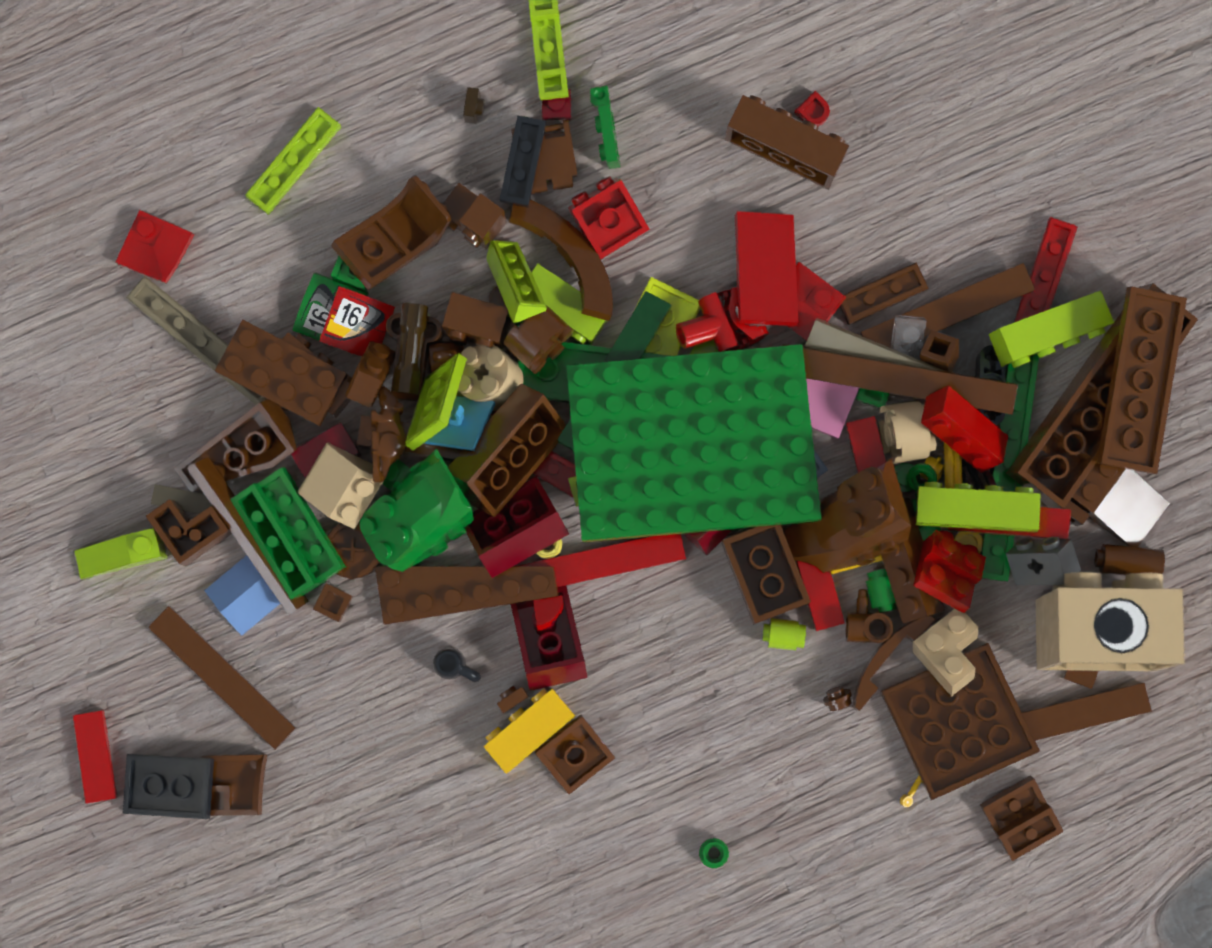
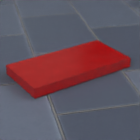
[735,211,798,326]

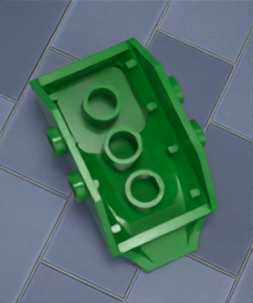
[360,449,474,572]

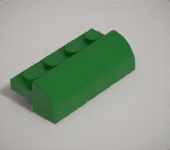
[230,467,346,600]

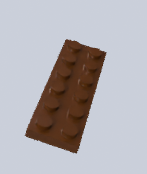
[1097,286,1187,474]

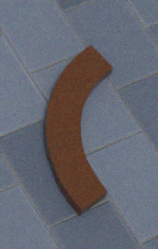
[509,199,613,321]

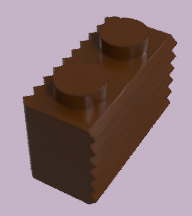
[345,341,396,408]

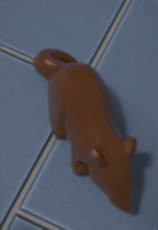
[370,386,406,483]

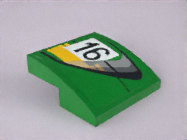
[292,273,369,340]

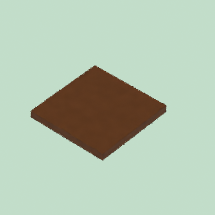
[880,643,1040,800]

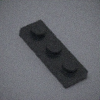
[499,115,547,208]

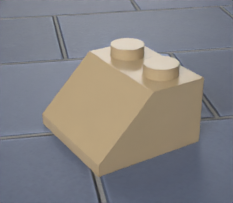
[298,443,383,529]

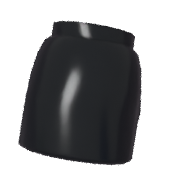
[433,647,481,682]

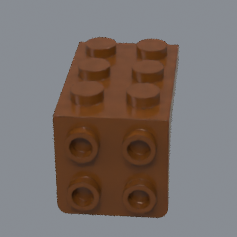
[331,175,451,290]

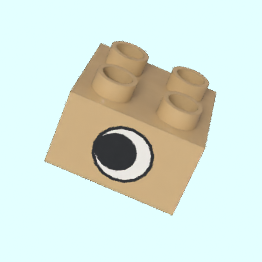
[1035,572,1185,672]

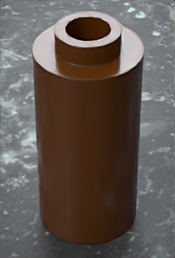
[1094,544,1165,576]

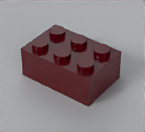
[465,476,569,578]

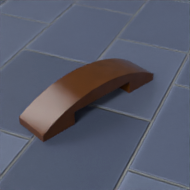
[852,615,935,711]

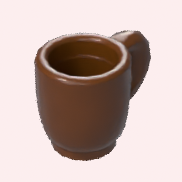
[428,342,464,374]

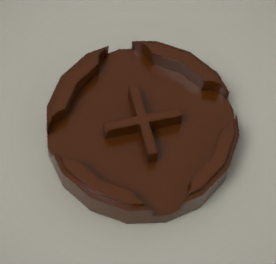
[327,522,380,579]

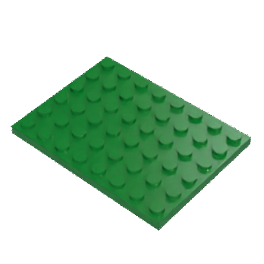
[566,344,821,543]

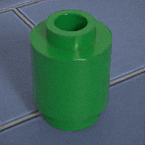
[865,569,896,613]

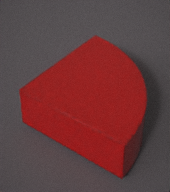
[533,596,564,631]

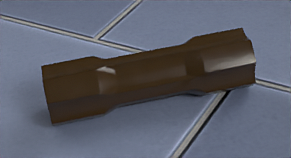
[392,303,428,395]

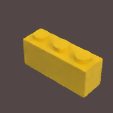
[483,688,576,774]

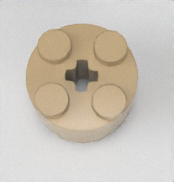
[458,345,524,411]
[879,400,936,464]

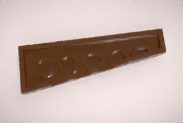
[375,567,559,625]

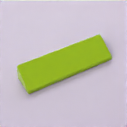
[486,240,547,322]

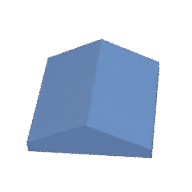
[204,555,281,636]

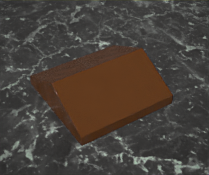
[534,715,615,795]

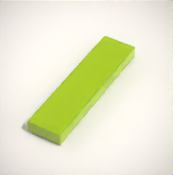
[245,107,342,215]

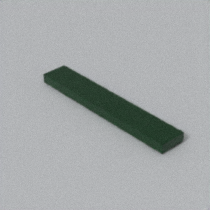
[557,291,671,451]

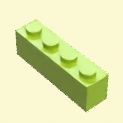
[988,290,1114,368]
[916,482,1041,532]

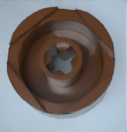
[504,305,574,374]

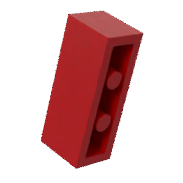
[921,385,1008,473]

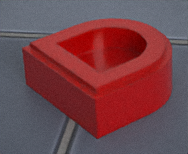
[794,90,830,126]

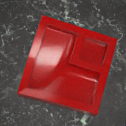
[115,210,194,284]
[788,262,846,341]

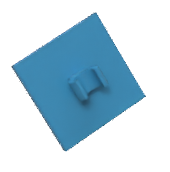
[423,396,495,451]

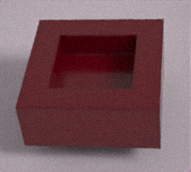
[542,89,571,120]

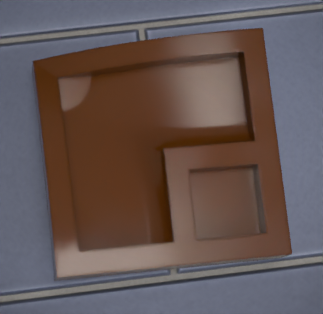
[201,754,267,816]

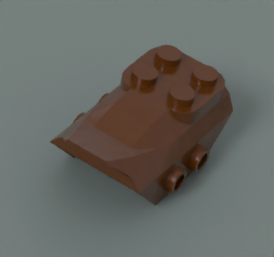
[785,459,911,573]

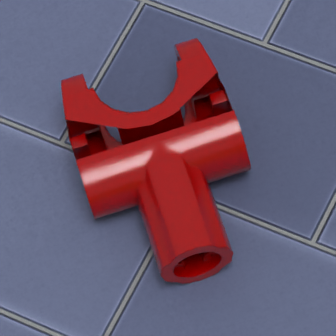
[676,287,769,352]

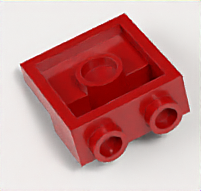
[567,176,650,259]
[913,530,986,613]

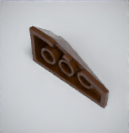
[174,399,297,492]

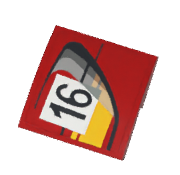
[319,286,395,357]

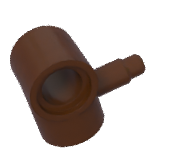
[845,589,893,643]

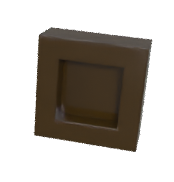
[463,87,485,124]

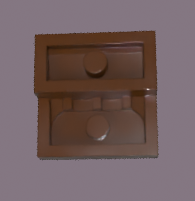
[979,775,1064,861]

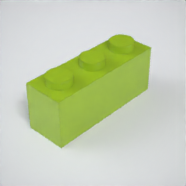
[531,264,608,345]

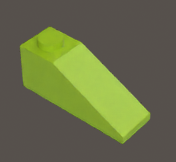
[74,528,168,579]

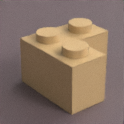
[913,609,979,696]

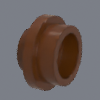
[823,686,852,711]

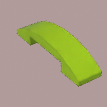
[528,0,569,100]

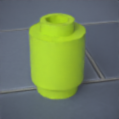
[762,618,806,650]

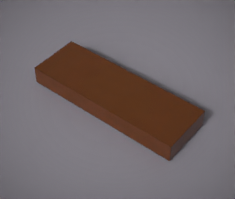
[840,262,929,325]

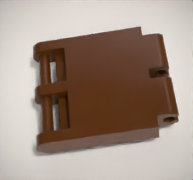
[511,119,578,194]

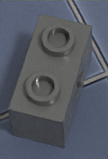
[1006,537,1081,585]

